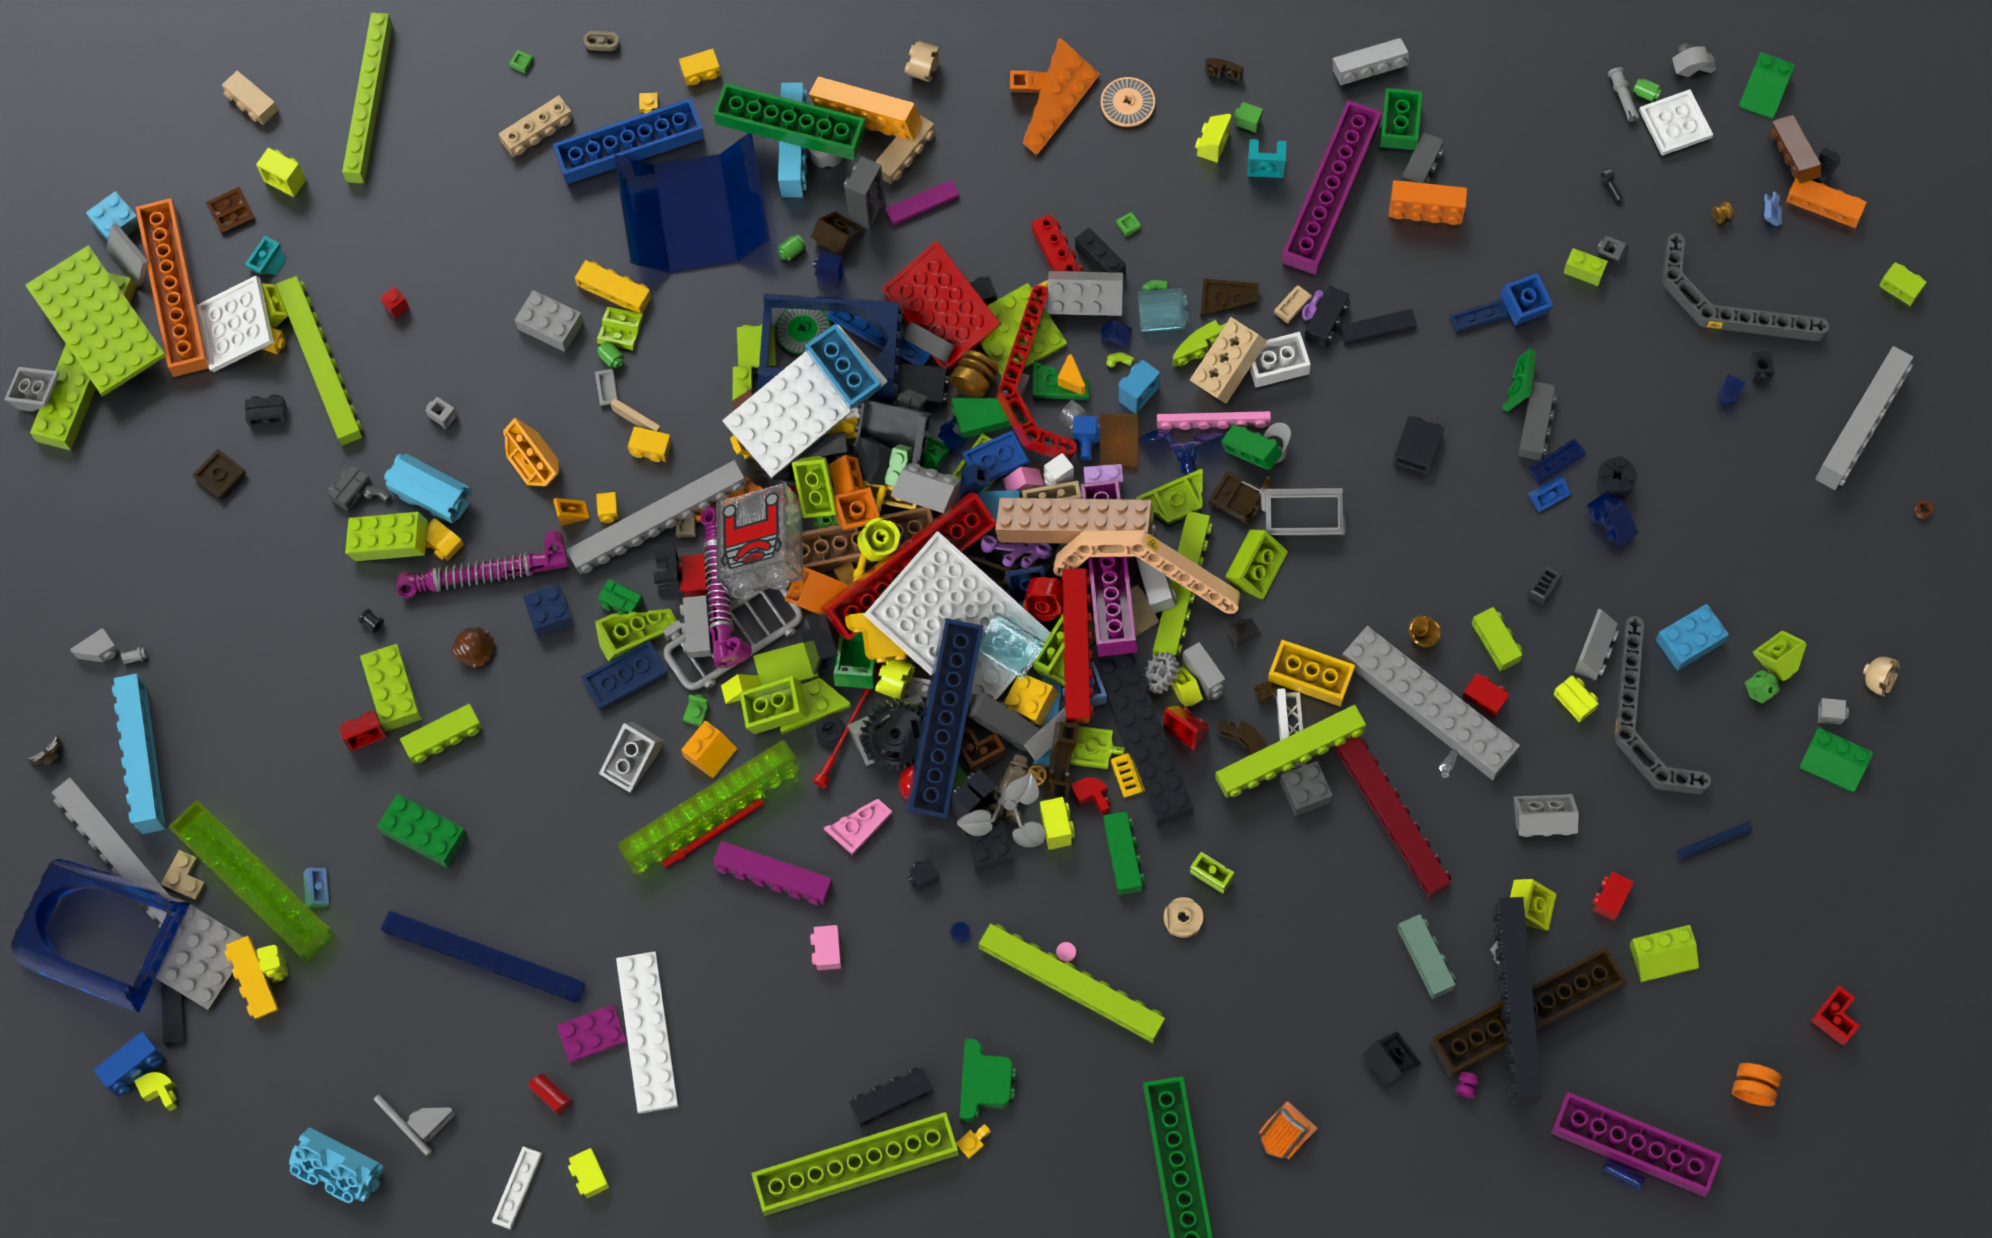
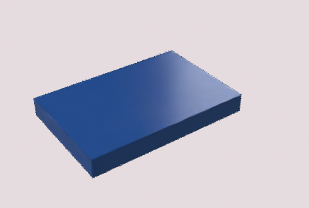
[962,430,1030,481]

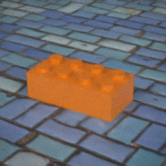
[1388,180,1467,225]

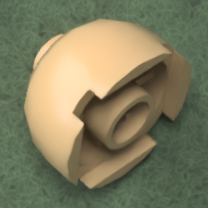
[1863,656,1900,697]

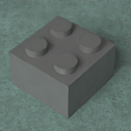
[1280,761,1333,816]

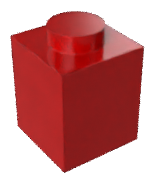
[380,286,409,319]

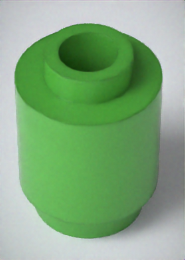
[1633,78,1662,102]
[778,234,806,261]
[597,341,624,369]

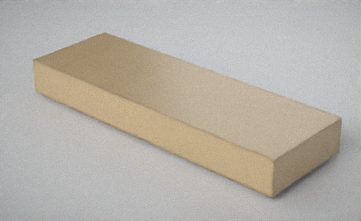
[610,398,662,433]

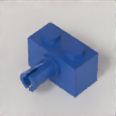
[1073,416,1100,461]

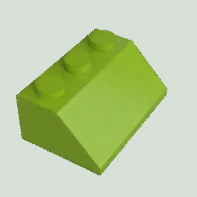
[792,456,838,518]
[1225,530,1288,599]
[1629,925,1699,983]

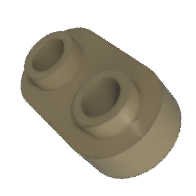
[583,31,620,51]

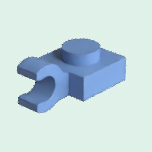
[1764,192,1782,226]

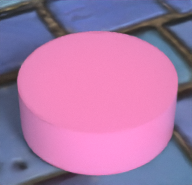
[1056,942,1076,963]

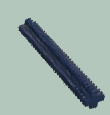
[1677,821,1752,861]

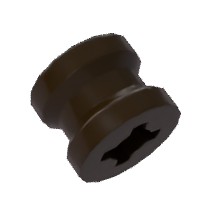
[1254,682,1277,704]

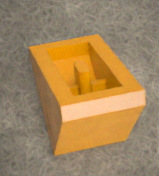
[1057,354,1085,395]
[553,498,590,526]

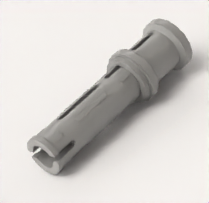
[1608,67,1639,122]

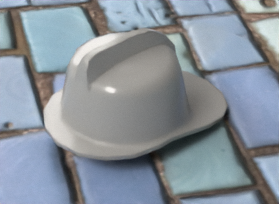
[1264,422,1291,465]

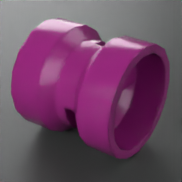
[1455,1072,1480,1098]

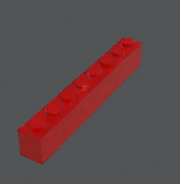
[1062,569,1093,723]

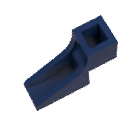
[953,464,990,505]

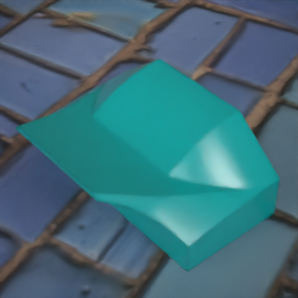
[245,235,286,275]

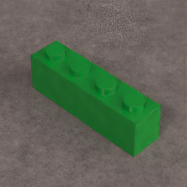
[1103,811,1145,895]

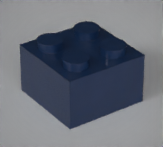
[523,584,574,637]

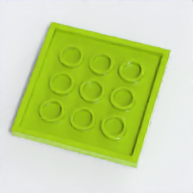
[980,283,1067,378]

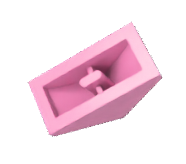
[1003,467,1044,494]

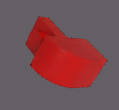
[1071,778,1111,817]

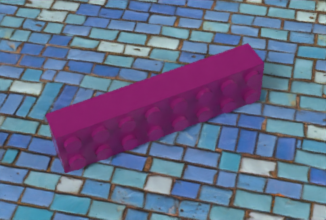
[1550,1092,1722,1197]

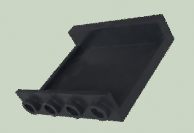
[853,399,932,479]

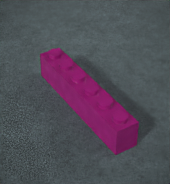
[713,841,833,906]

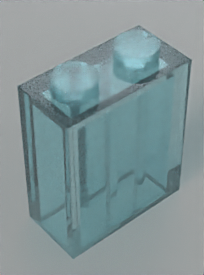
[1138,288,1189,333]

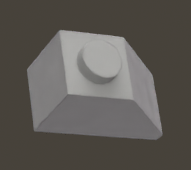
[70,628,119,662]
[407,1107,456,1143]

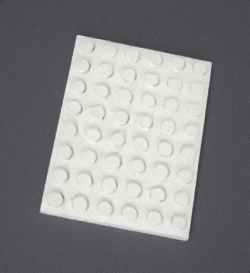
[864,531,1051,707]

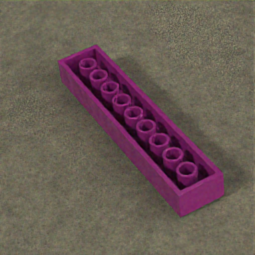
[1281,100,1382,275]
[1081,480,1137,657]

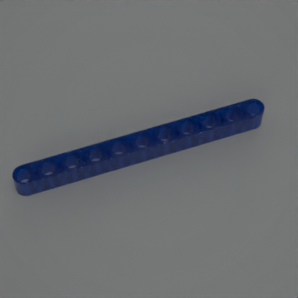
[380,911,585,1003]

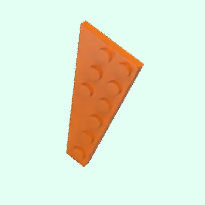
[1022,38,1100,155]

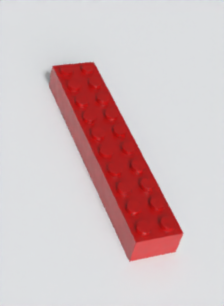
[821,493,996,640]

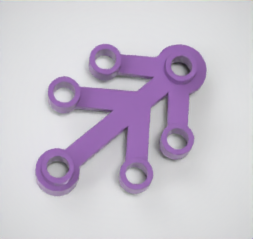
[980,535,1052,568]

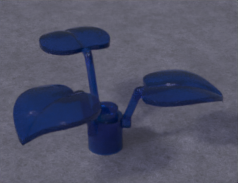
[1138,430,1226,473]

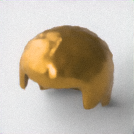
[1408,615,1442,648]

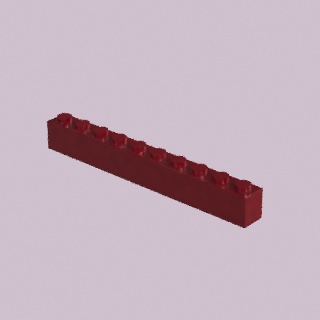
[1333,737,1451,898]

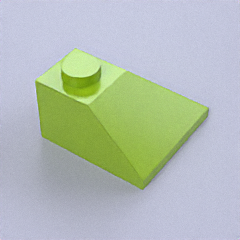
[1753,630,1807,681]

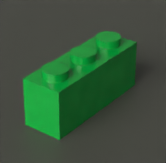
[1221,425,1283,471]

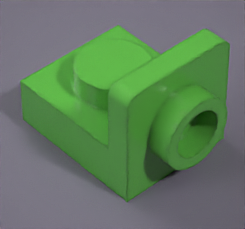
[683,694,709,726]

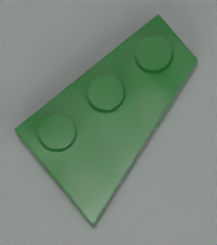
[1502,348,1536,412]
[1032,361,1089,400]

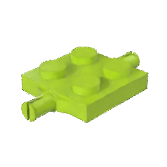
[1070,726,1124,769]

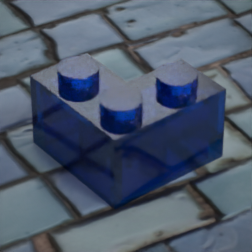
[1587,493,1639,545]

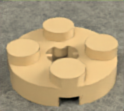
[1164,897,1203,938]

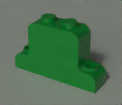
[960,1039,1016,1123]

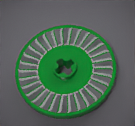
[775,309,831,355]

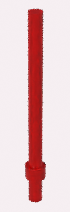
[662,798,764,868]

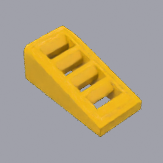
[1111,753,1142,798]

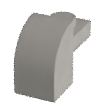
[1672,46,1716,77]

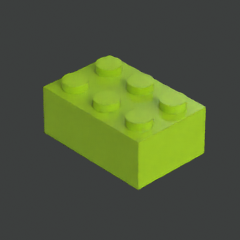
[739,676,808,734]

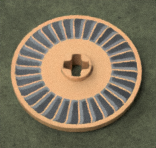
[1101,77,1155,127]

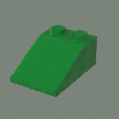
[1739,52,1795,119]

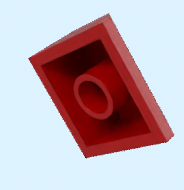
[339,711,386,752]

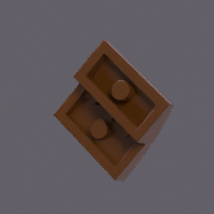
[206,187,255,233]

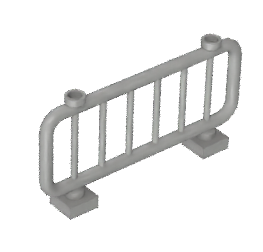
[663,569,803,690]

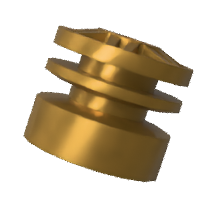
[950,350,999,398]

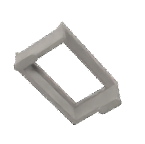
[1261,488,1346,536]

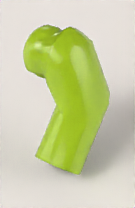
[1106,352,1135,367]

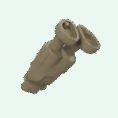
[987,755,1029,823]

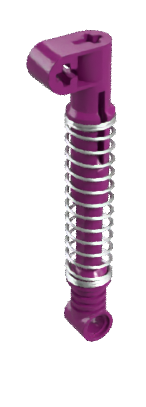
[700,507,752,668]
[397,530,568,598]

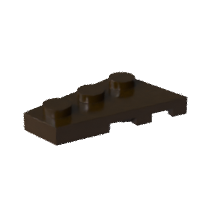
[1200,279,1259,316]

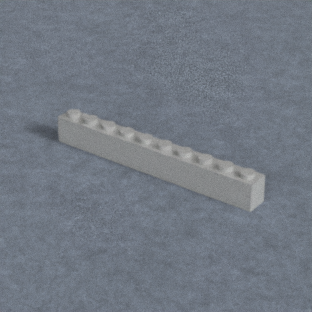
[566,460,747,575]
[51,778,180,932]

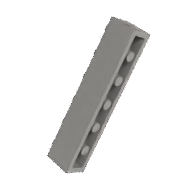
[1136,524,1177,613]

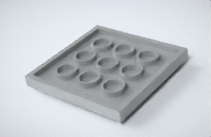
[140,901,243,1010]

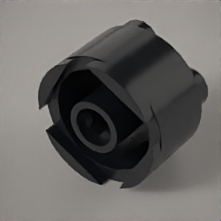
[1596,456,1637,501]

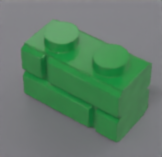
[598,579,644,614]

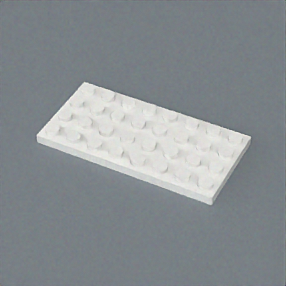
[722,325,887,479]

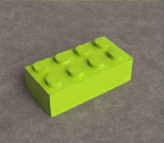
[345,512,428,561]
[360,644,422,732]

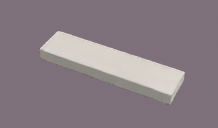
[492,1146,543,1230]

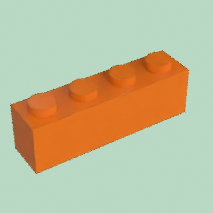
[1786,178,1867,228]

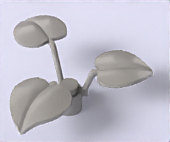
[957,772,1046,847]

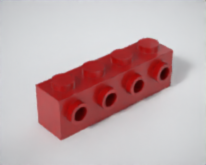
[1031,214,1084,272]

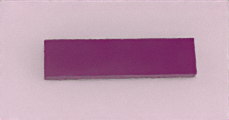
[885,179,959,226]

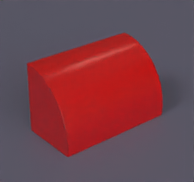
[528,1073,573,1116]

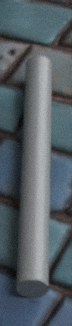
[374,1094,432,1156]

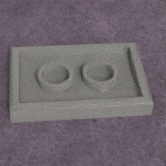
[106,224,148,288]

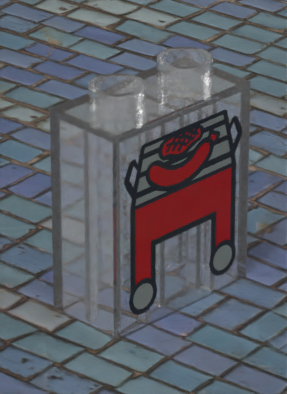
[716,483,803,599]

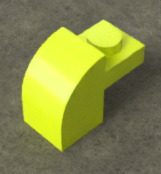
[134,1072,177,1111]

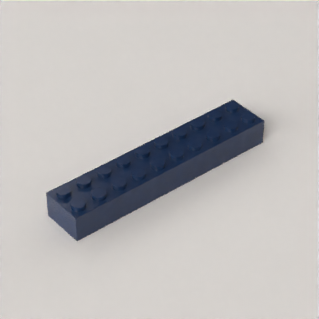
[905,618,984,819]

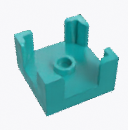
[1247,139,1287,178]

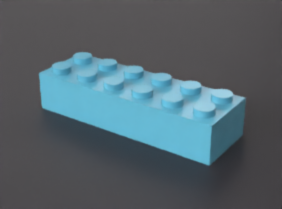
[778,83,809,197]

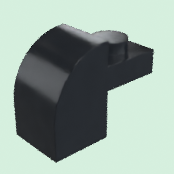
[1812,147,1841,184]

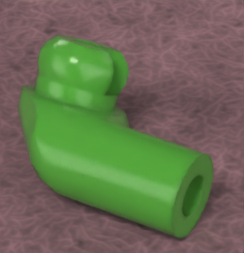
[1142,280,1168,296]

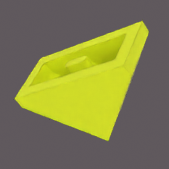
[721,674,761,704]

